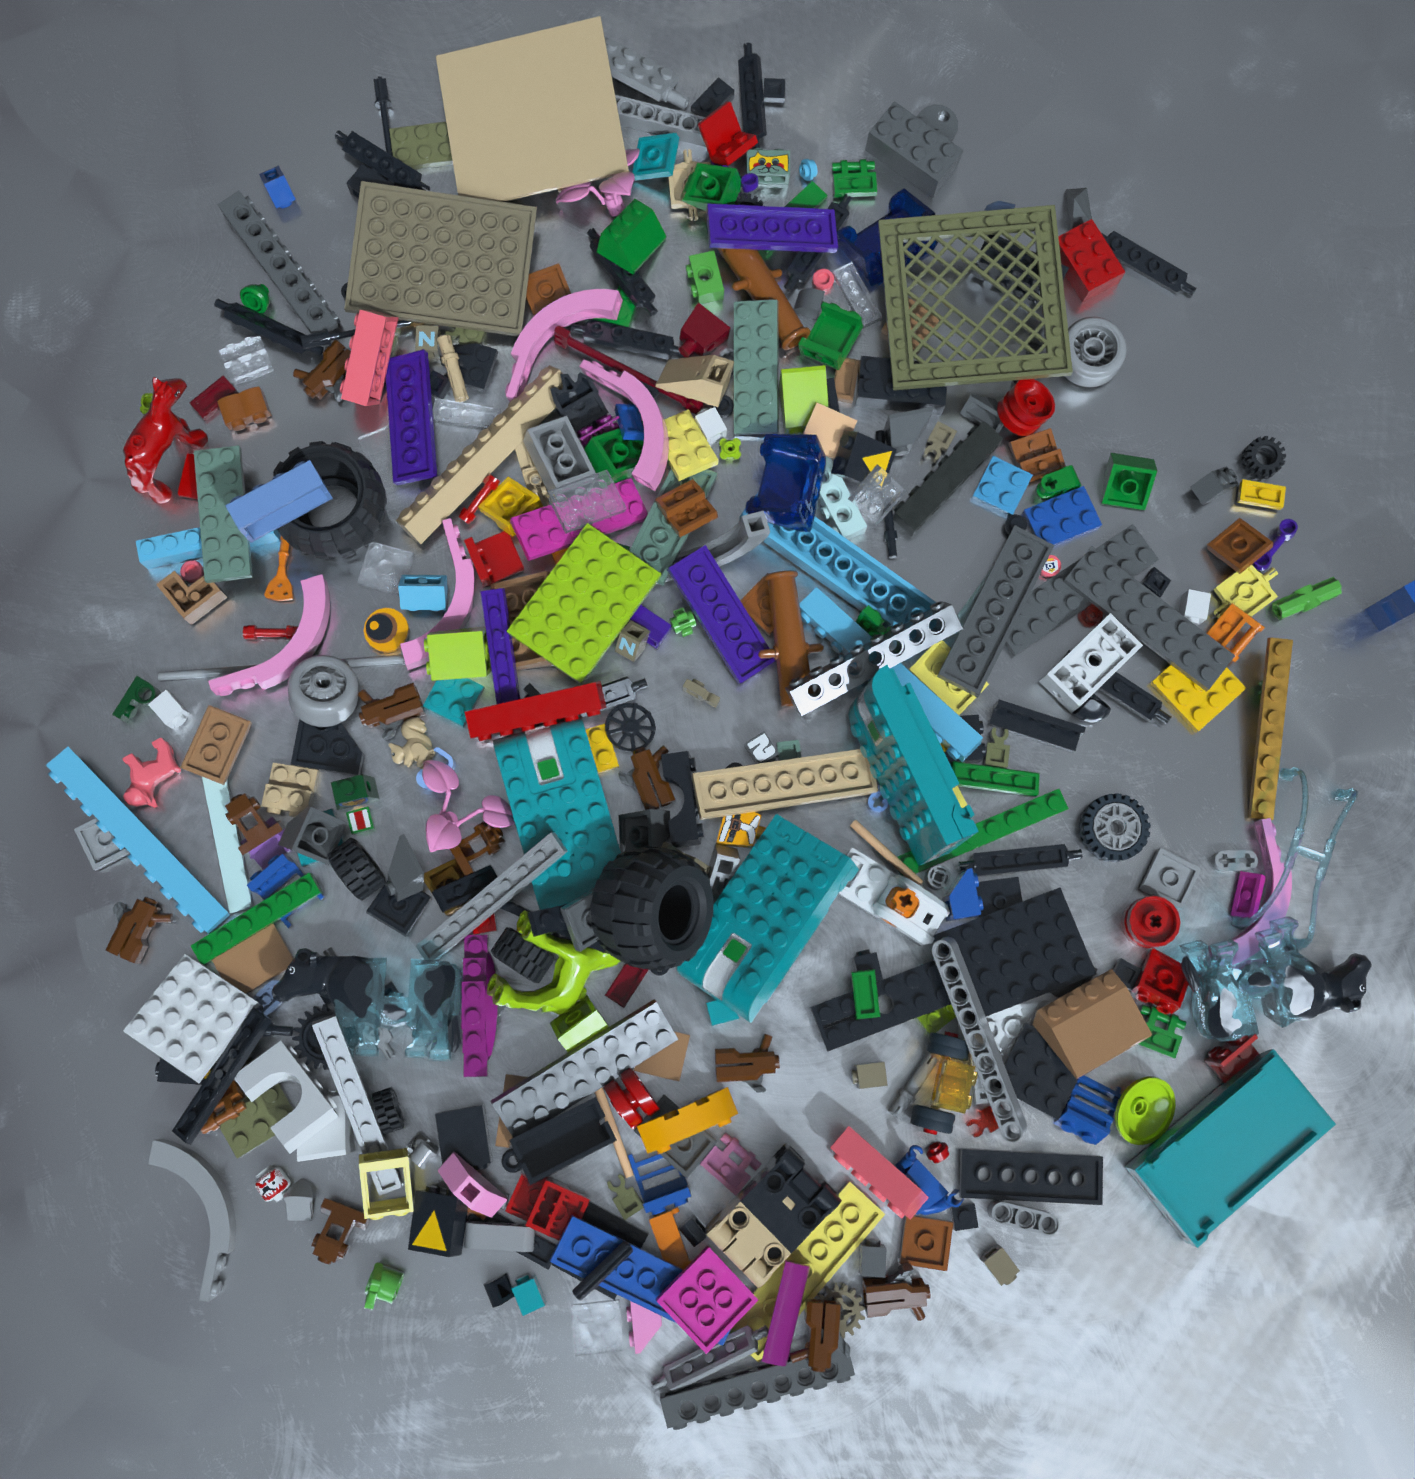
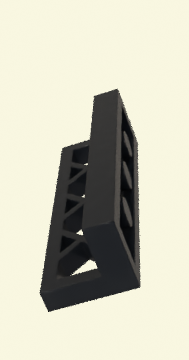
[988,699,1086,753]

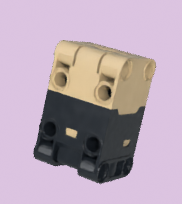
[705,1143,842,1288]

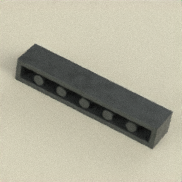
[893,421,1004,537]

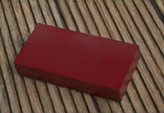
[189,375,239,421]
[605,964,649,1008]

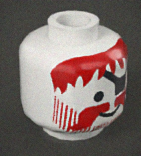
[254,1165,291,1203]

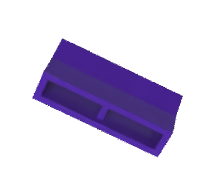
[625,605,672,649]

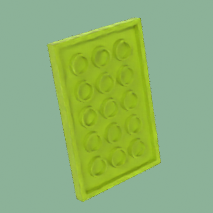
[507,523,661,685]

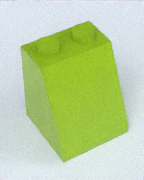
[779,365,828,437]
[424,626,492,681]
[550,995,610,1052]

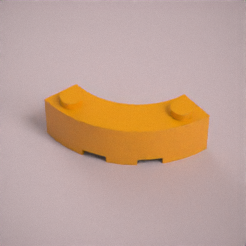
[637,1087,738,1154]

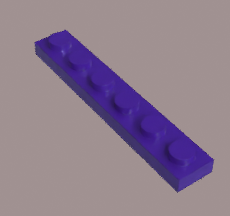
[480,588,520,704]

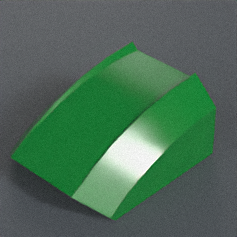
[681,163,741,211]

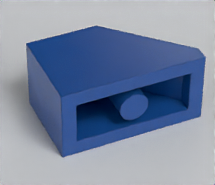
[259,165,296,209]

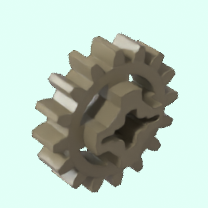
[818,1283,866,1339]

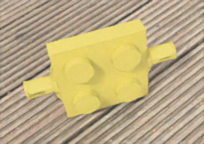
[1213,565,1278,618]

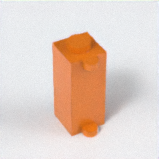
[649,1207,696,1269]

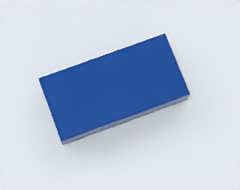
[614,404,644,441]

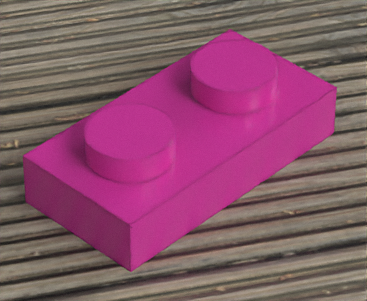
[1231,871,1266,921]

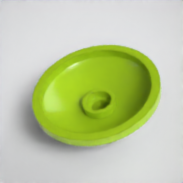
[1115,1076,1176,1145]

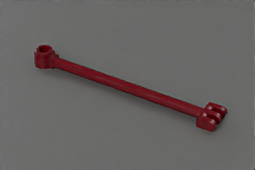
[554,326,703,414]

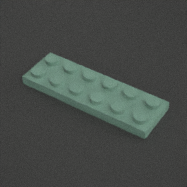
[734,300,779,435]
[194,445,253,583]
[629,469,717,586]

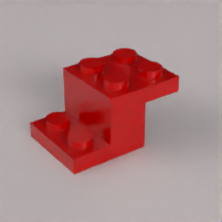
[505,1174,590,1241]

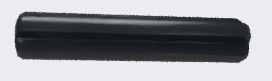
[572,1241,633,1301]

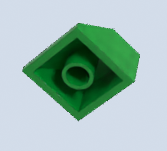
[1101,453,1158,510]

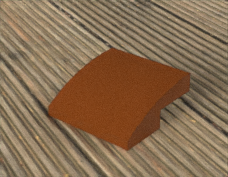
[1008,428,1066,482]
[655,479,718,537]

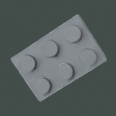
[523,416,596,499]

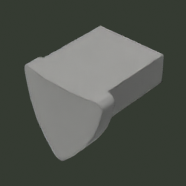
[283,1179,314,1221]

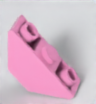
[437,1152,508,1217]
[626,1301,662,1354]

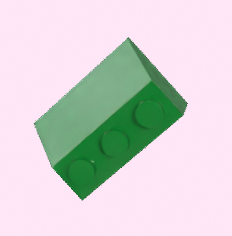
[597,199,667,274]

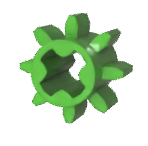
[669,607,697,637]

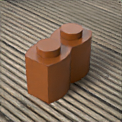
[217,386,271,431]

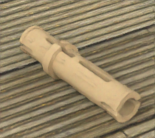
[437,335,469,402]

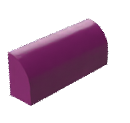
[761,1260,810,1366]

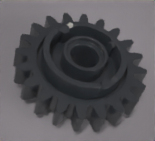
[292,1004,360,1070]

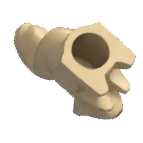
[389,717,435,769]

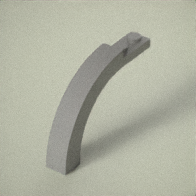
[655,511,770,585]
[148,1139,236,1302]

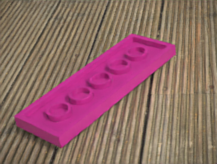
[510,478,648,561]

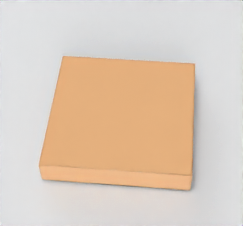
[799,403,858,460]

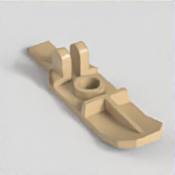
[515,441,550,507]

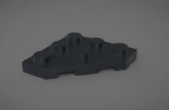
[290,719,364,776]

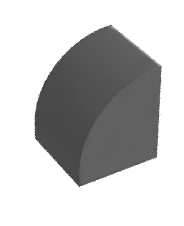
[793,288,825,320]

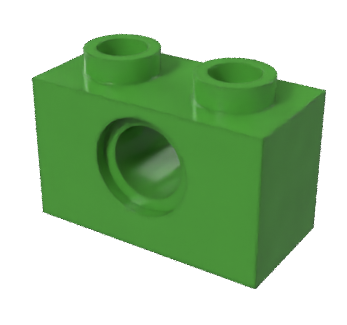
[686,251,724,304]

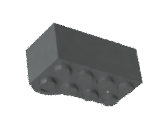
[865,101,963,198]

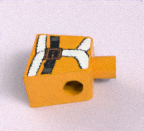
[716,812,767,848]

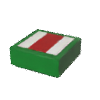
[346,806,375,835]

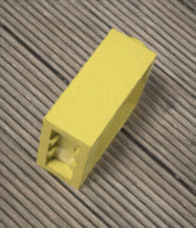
[359,1148,413,1220]

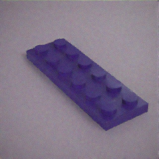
[706,204,838,253]
[386,350,437,486]
[667,545,776,684]

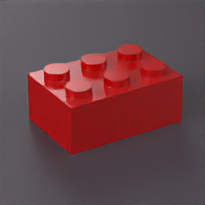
[1058,219,1125,303]

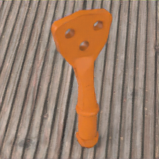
[264,536,293,601]

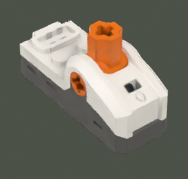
[837,848,950,946]

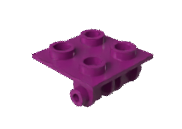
[577,414,620,449]

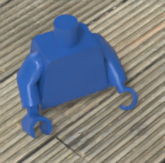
[895,1145,964,1215]

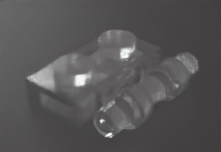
[218,335,274,386]

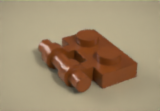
[201,1079,247,1134]

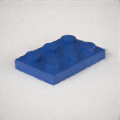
[1023,486,1102,545]

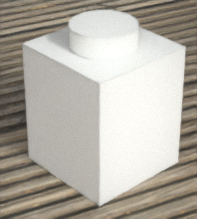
[695,407,727,445]
[1179,589,1211,626]
[148,690,190,729]

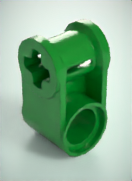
[1036,465,1082,500]

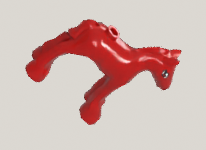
[123,377,208,504]

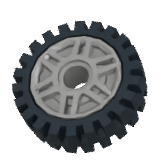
[1079,793,1151,862]

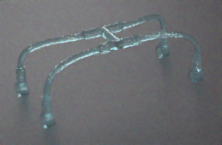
[1231,767,1358,951]

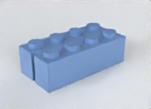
[225,460,333,543]

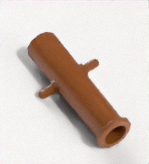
[717,248,811,350]
[758,570,824,707]

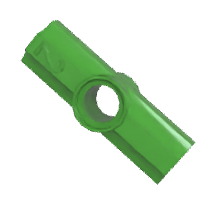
[1272,576,1342,620]

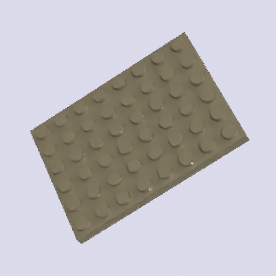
[344,181,537,336]

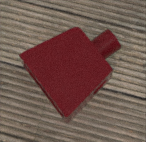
[678,303,731,358]

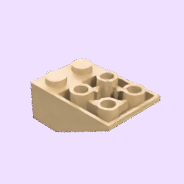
[655,355,734,407]

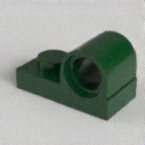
[112,676,161,723]

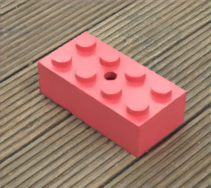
[340,309,399,406]
[830,1126,929,1220]

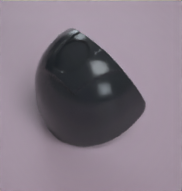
[1072,693,1111,723]

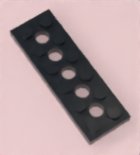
[959,1148,1103,1205]

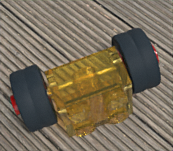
[910,1031,977,1135]

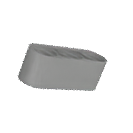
[987,1200,1059,1235]
[464,1221,535,1252]

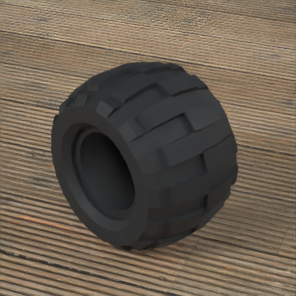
[273,441,387,560]
[590,846,714,970]

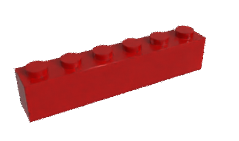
[464,681,607,741]

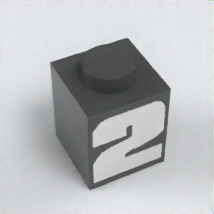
[744,731,779,764]
[859,1239,887,1278]

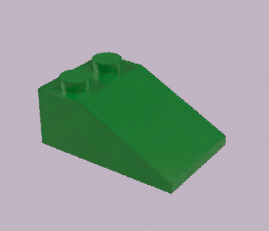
[584,420,644,487]

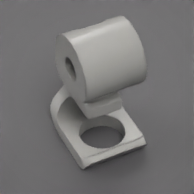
[405,1132,438,1170]

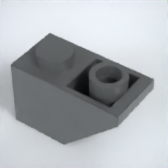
[1190,466,1239,505]

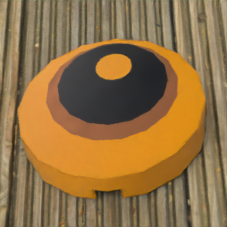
[364,608,410,653]

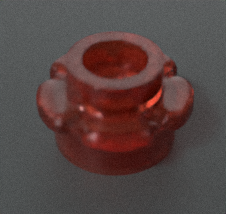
[1081,604,1103,626]

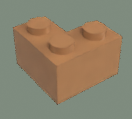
[156,571,227,625]

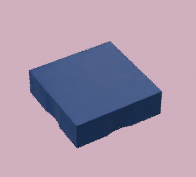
[1365,580,1415,632]

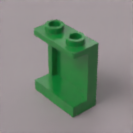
[798,301,863,370]

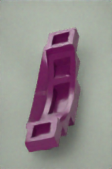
[461,935,498,1077]

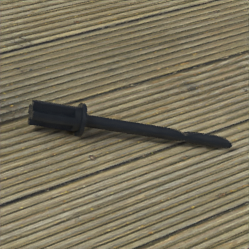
[373,76,392,155]
[300,320,411,349]

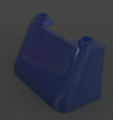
[837,188,938,287]
[746,434,826,532]

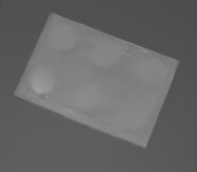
[546,470,627,534]

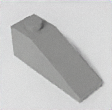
[707,844,740,903]

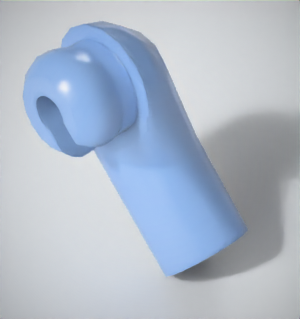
[985,201,1015,211]

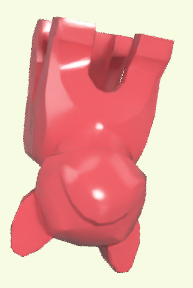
[122,738,181,808]

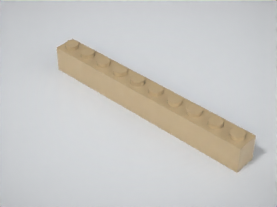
[395,365,563,544]

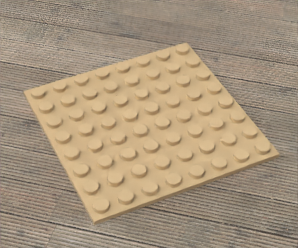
[436,16,629,202]

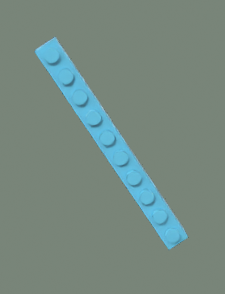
[799,587,983,762]
[46,747,231,934]

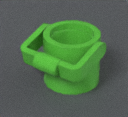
[364,1262,404,1310]

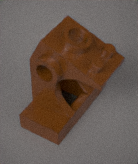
[225,793,285,855]
[450,821,505,876]
[311,1198,370,1264]

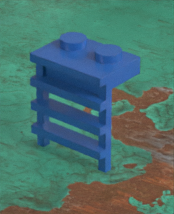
[247,854,324,928]
[1053,1075,1122,1145]
[628,1154,691,1215]

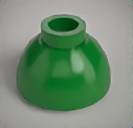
[240,284,270,314]

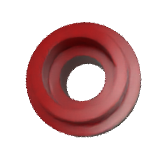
[926,1141,949,1163]

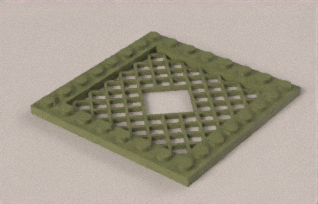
[878,205,1073,390]

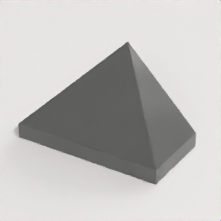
[1065,188,1092,229]
[960,394,1003,434]

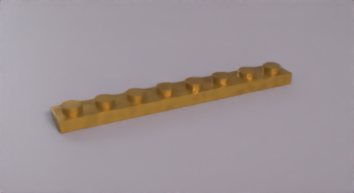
[1248,637,1293,820]

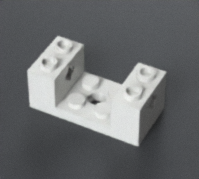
[1039,613,1143,713]

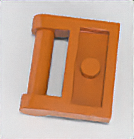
[1206,603,1265,662]

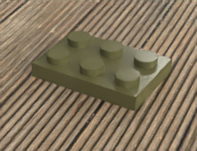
[389,121,453,170]
[220,1083,295,1159]

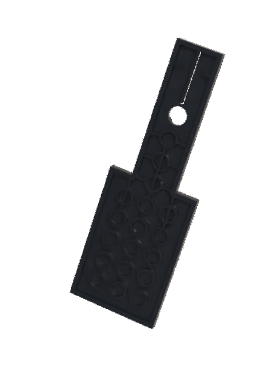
[810,887,1097,1052]

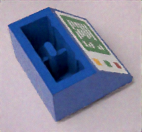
[942,868,983,922]

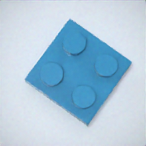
[973,456,1033,515]

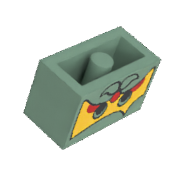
[746,148,790,185]

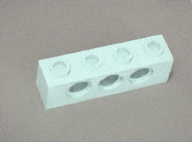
[800,453,867,540]

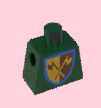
[331,774,380,810]

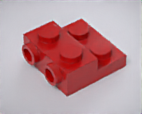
[1131,948,1188,1014]

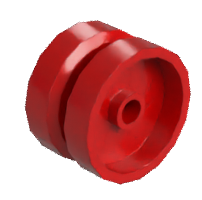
[997,379,1055,436]
[1121,896,1181,948]
[603,1067,660,1129]

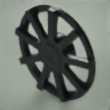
[605,703,656,752]

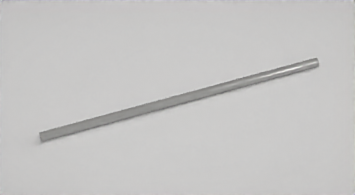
[158,654,405,681]

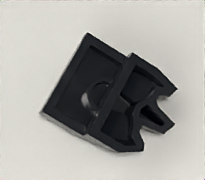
[440,343,498,392]
[550,372,609,432]

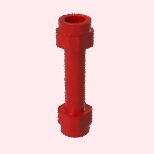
[458,474,500,524]
[243,625,299,640]

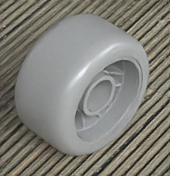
[1065,317,1127,387]
[287,655,358,727]

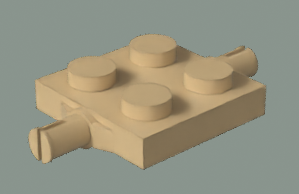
[668,149,710,221]

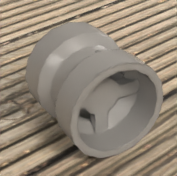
[924,865,951,890]

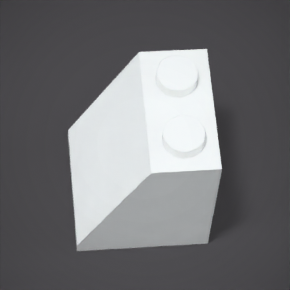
[297,1090,355,1162]

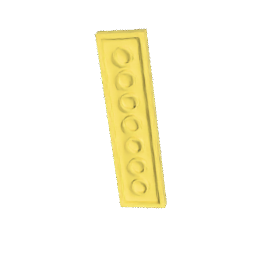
[729,1181,885,1363]

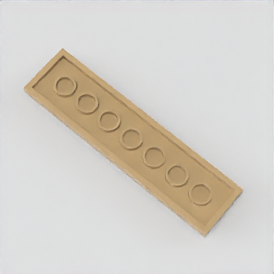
[692,749,878,820]

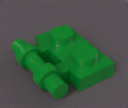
[832,159,877,198]
[855,605,892,637]
[1137,1004,1186,1059]

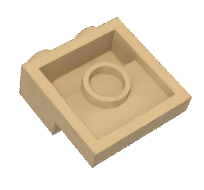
[261,763,320,817]

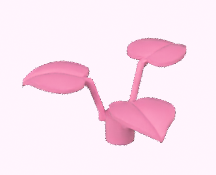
[556,148,640,216]
[422,760,515,852]

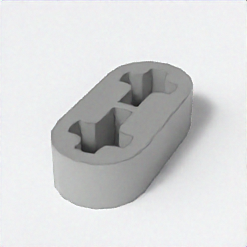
[1211,850,1258,872]

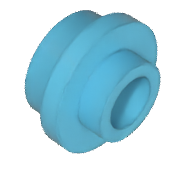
[799,159,818,181]

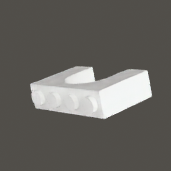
[234,1041,338,1154]

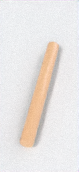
[850,820,923,885]
[595,1087,634,1178]

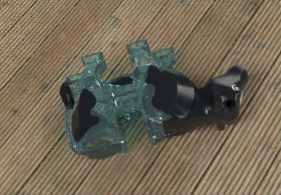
[1179,916,1372,1041]
[272,948,463,1061]

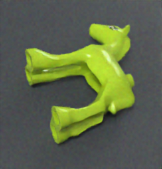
[487,910,620,1015]

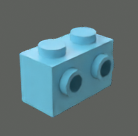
[398,575,449,611]

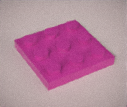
[655,1245,758,1354]

